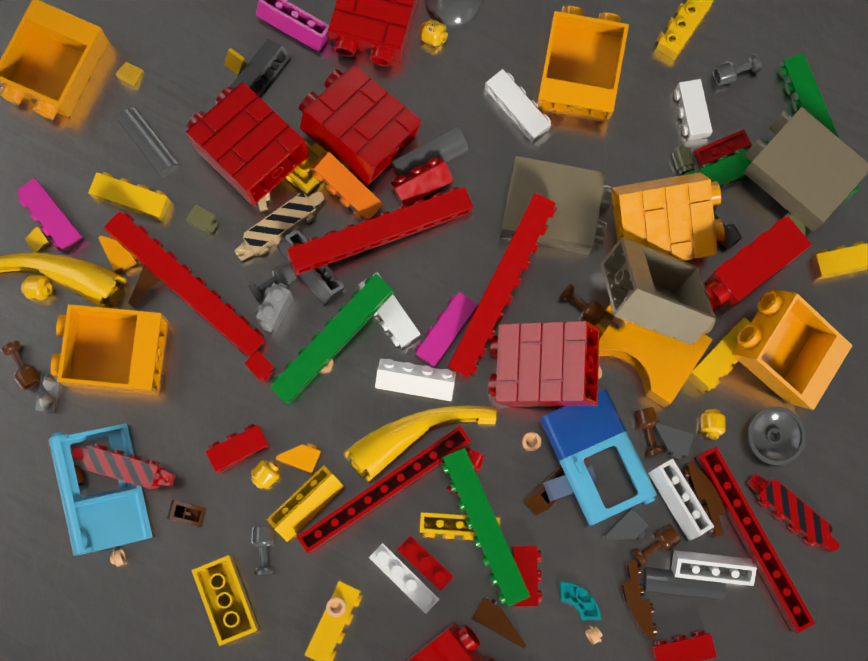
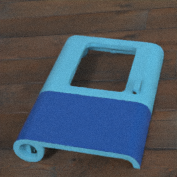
[539,389,657,526]

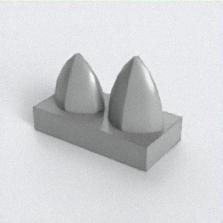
[35,372,61,413]

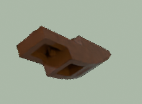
[682,462,726,538]
[621,560,657,640]

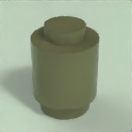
[672,145,695,175]

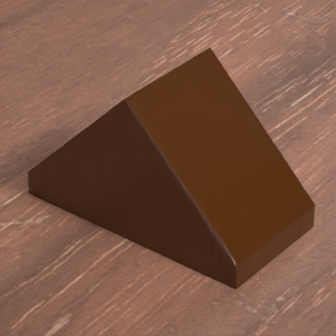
[167,500,206,527]

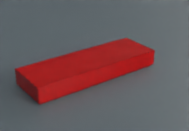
[693,129,752,167]

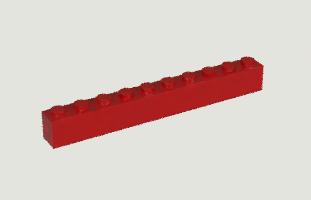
[287,187,473,276]
[448,192,557,377]
[104,210,265,359]
[296,425,471,554]
[695,446,816,633]

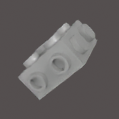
[255,283,294,333]

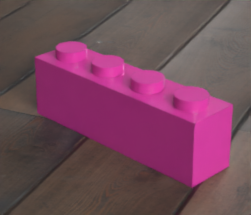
[256,0,329,52]
[16,178,84,253]
[414,292,478,368]

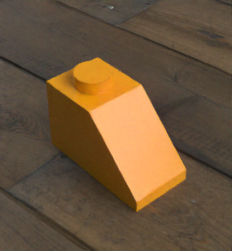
[98,235,138,274]
[276,443,322,474]

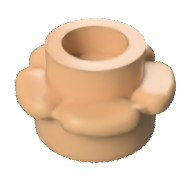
[110,548,126,567]
[585,626,603,644]

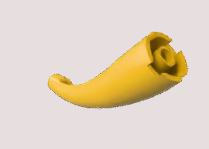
[0,253,127,308]
[343,405,497,483]

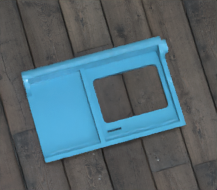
[48,423,153,556]

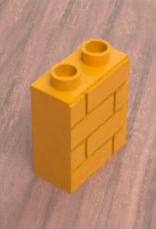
[0,0,109,120]
[537,6,629,121]
[611,172,725,261]
[732,289,852,410]
[51,304,168,395]

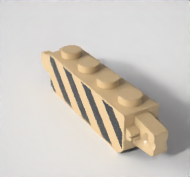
[234,191,325,261]

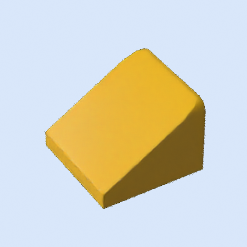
[225,48,247,75]
[116,62,143,86]
[25,226,51,253]

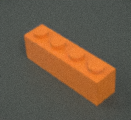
[309,152,383,221]

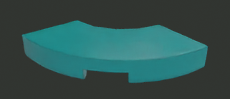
[559,581,601,621]

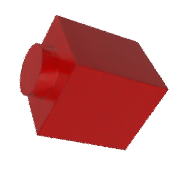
[244,350,276,382]

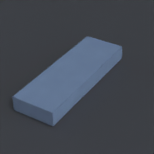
[543,466,599,502]

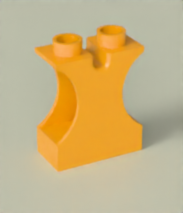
[596,303,713,408]

